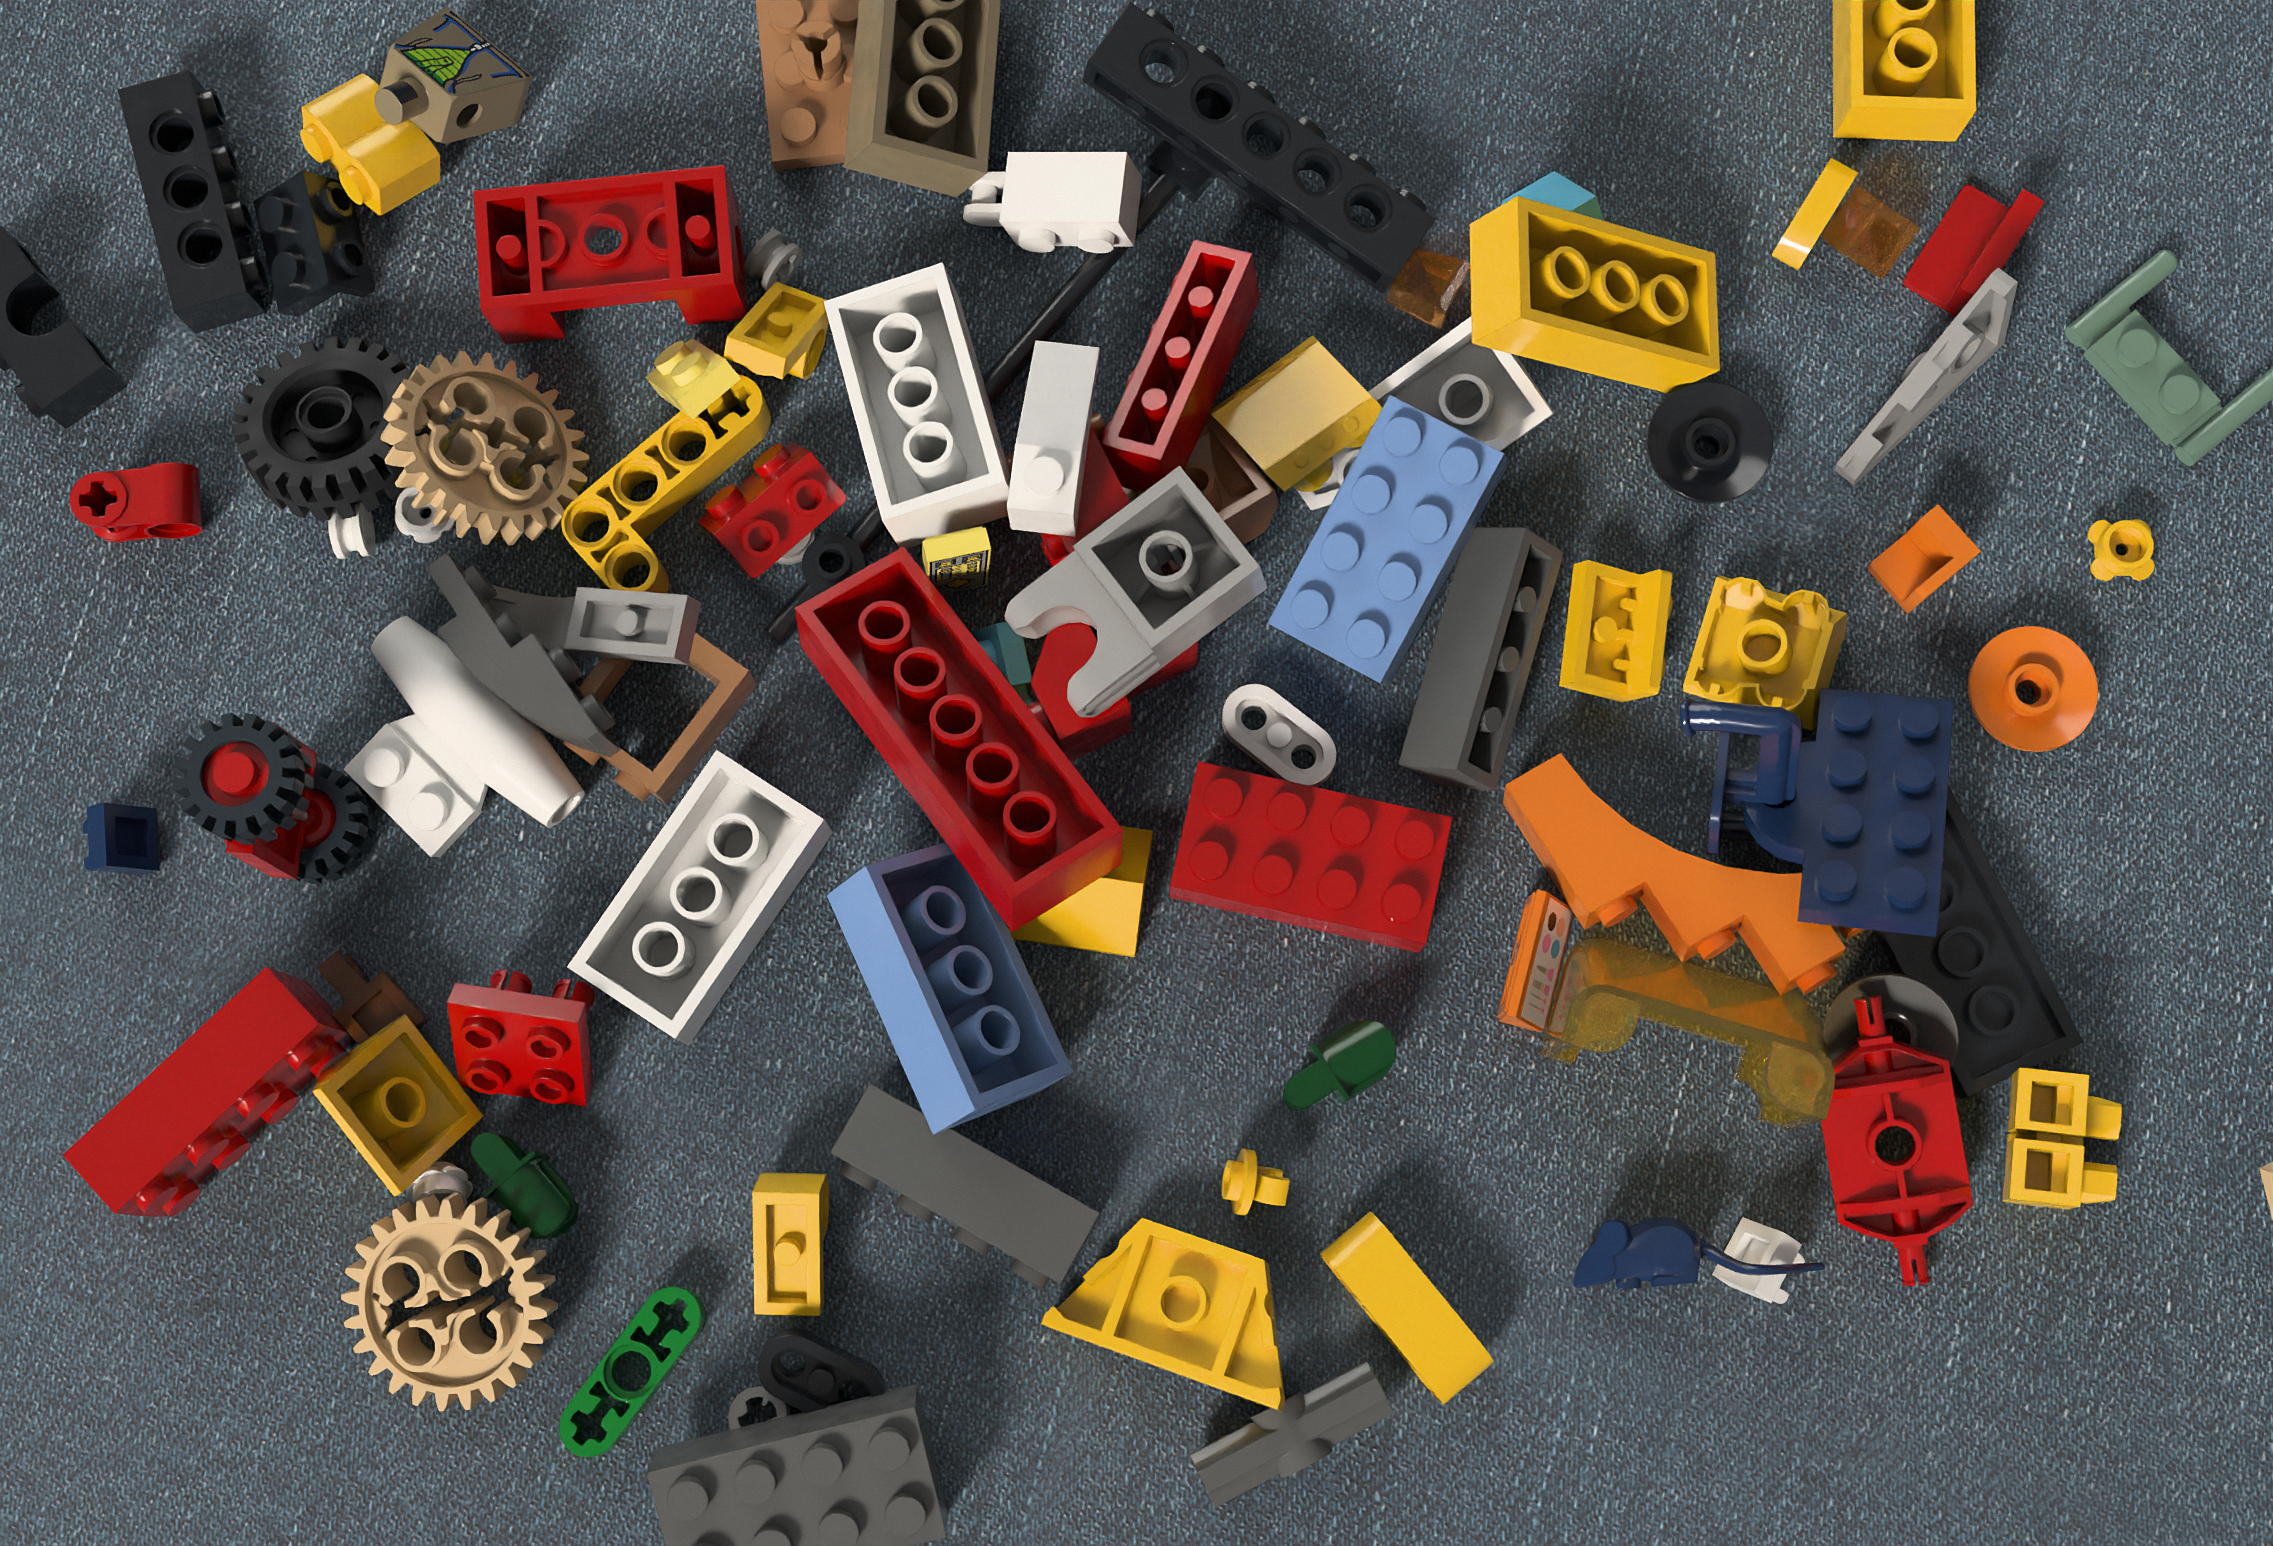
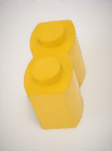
[300,73,440,216]

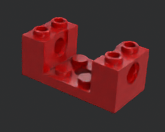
[473,165,748,344]

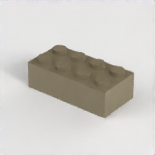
[844,0,1001,197]

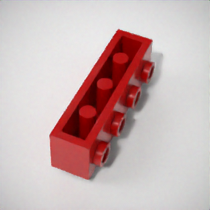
[1101,240,1260,493]

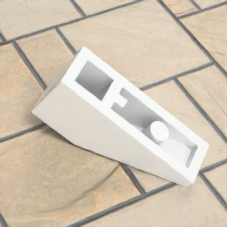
[1007,340,1100,537]

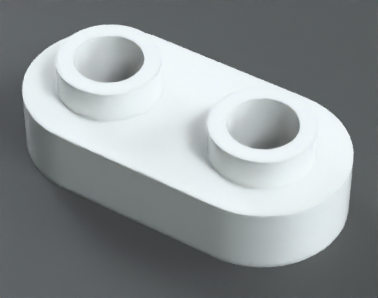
[1222,684,1336,787]

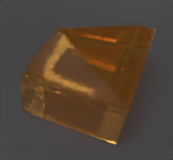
[1822,185,1920,280]
[1386,248,1471,330]

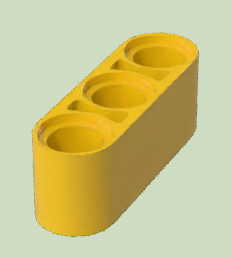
[1320,1212,1494,1405]

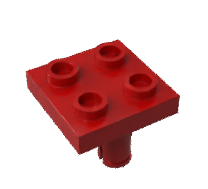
[447,969,596,1107]

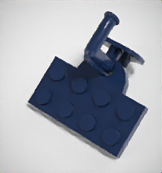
[1680,688,1954,937]

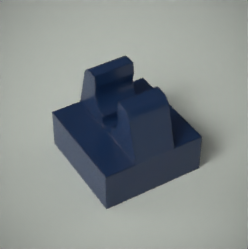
[83,803,160,875]

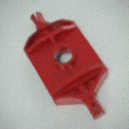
[1812,994,1974,1286]

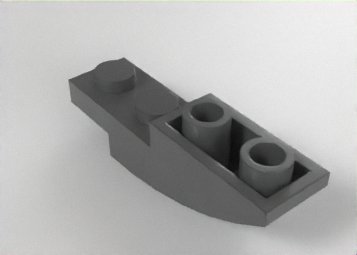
[426,552,620,757]

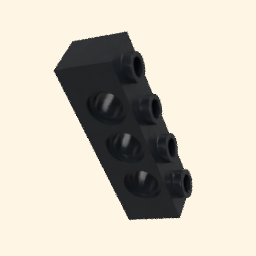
[118,69,268,334]

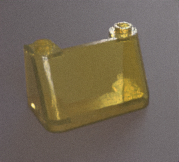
[1539,937,1835,1129]

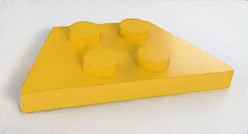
[1041,1218,1285,1412]

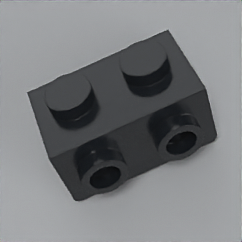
[253,170,374,317]

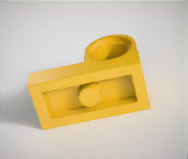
[723,281,829,380]
[752,1172,829,1316]

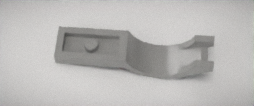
[437,585,701,665]

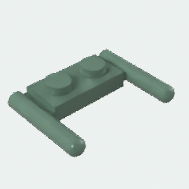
[2064,250,2273,466]

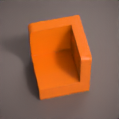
[1868,504,1981,614]

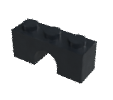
[0,226,127,429]

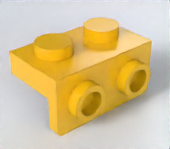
[1559,560,1673,702]

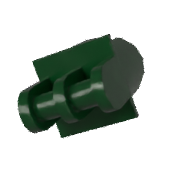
[1283,1019,1396,1111]
[471,1132,579,1239]

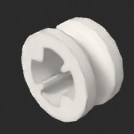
[328,502,375,559]

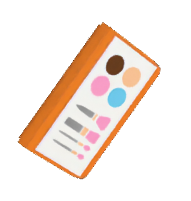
[1497,889,1573,1032]

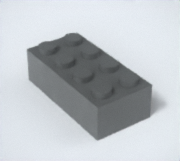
[647,1384,948,1546]

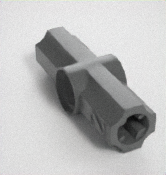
[1189,1361,1394,1507]

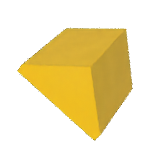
[1009,826,1153,957]
[312,1014,483,1197]

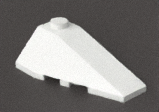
[1297,317,1554,510]

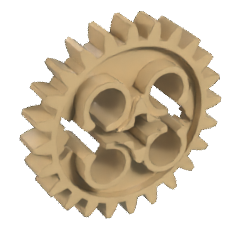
[381,351,589,546]
[341,1192,558,1411]

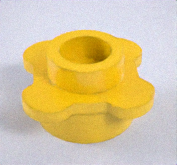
[2087,519,2154,581]

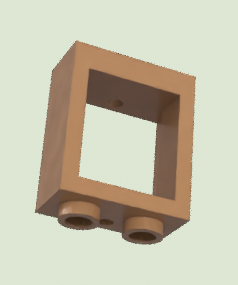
[563,633,758,804]

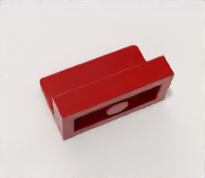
[1903,185,2045,317]

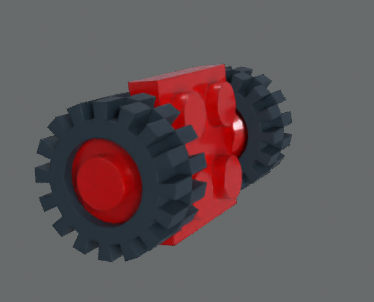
[173,713,377,884]

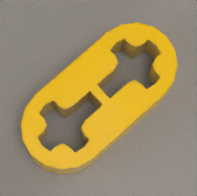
[1771,157,1858,271]

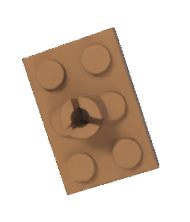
[755,0,859,171]

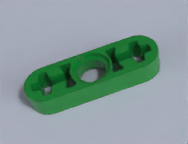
[559,1287,706,1457]

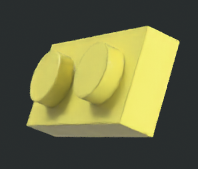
[645,338,741,419]

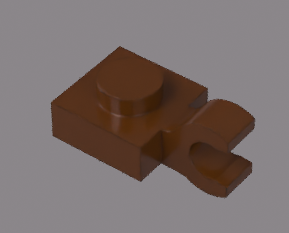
[317,951,430,1045]

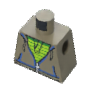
[375,7,533,144]

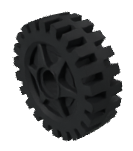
[233,337,432,520]

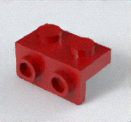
[697,441,846,578]

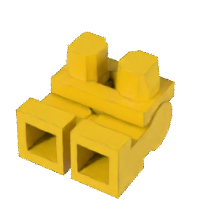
[2003,1067,2122,1210]

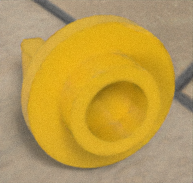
[1222,1149,1290,1216]

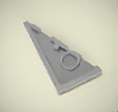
[1835,268,2018,486]

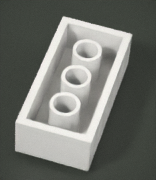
[824,262,1011,549]
[567,750,833,1046]

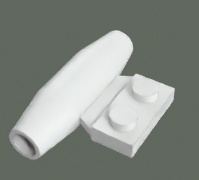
[344,616,585,857]

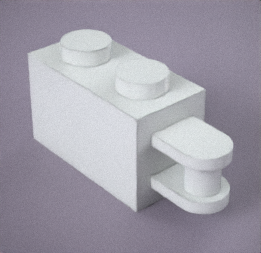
[963,152,1142,253]

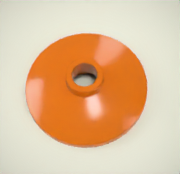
[1968,626,2098,752]

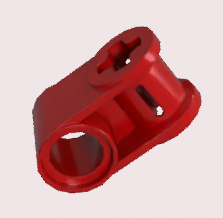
[69,462,203,543]

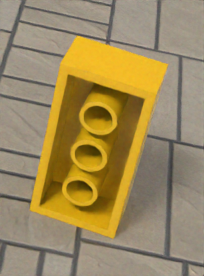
[1833,0,1976,142]
[1470,196,1720,394]

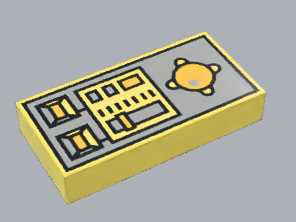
[922,526,991,594]

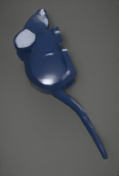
[1573,1217,1825,1290]

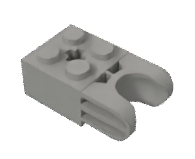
[1005,466,1267,718]

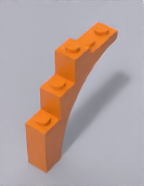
[1503,753,1865,996]

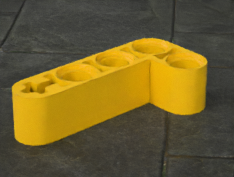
[561,374,771,593]

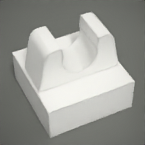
[1712,1217,1805,1304]

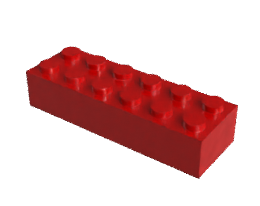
[795,546,1123,932]

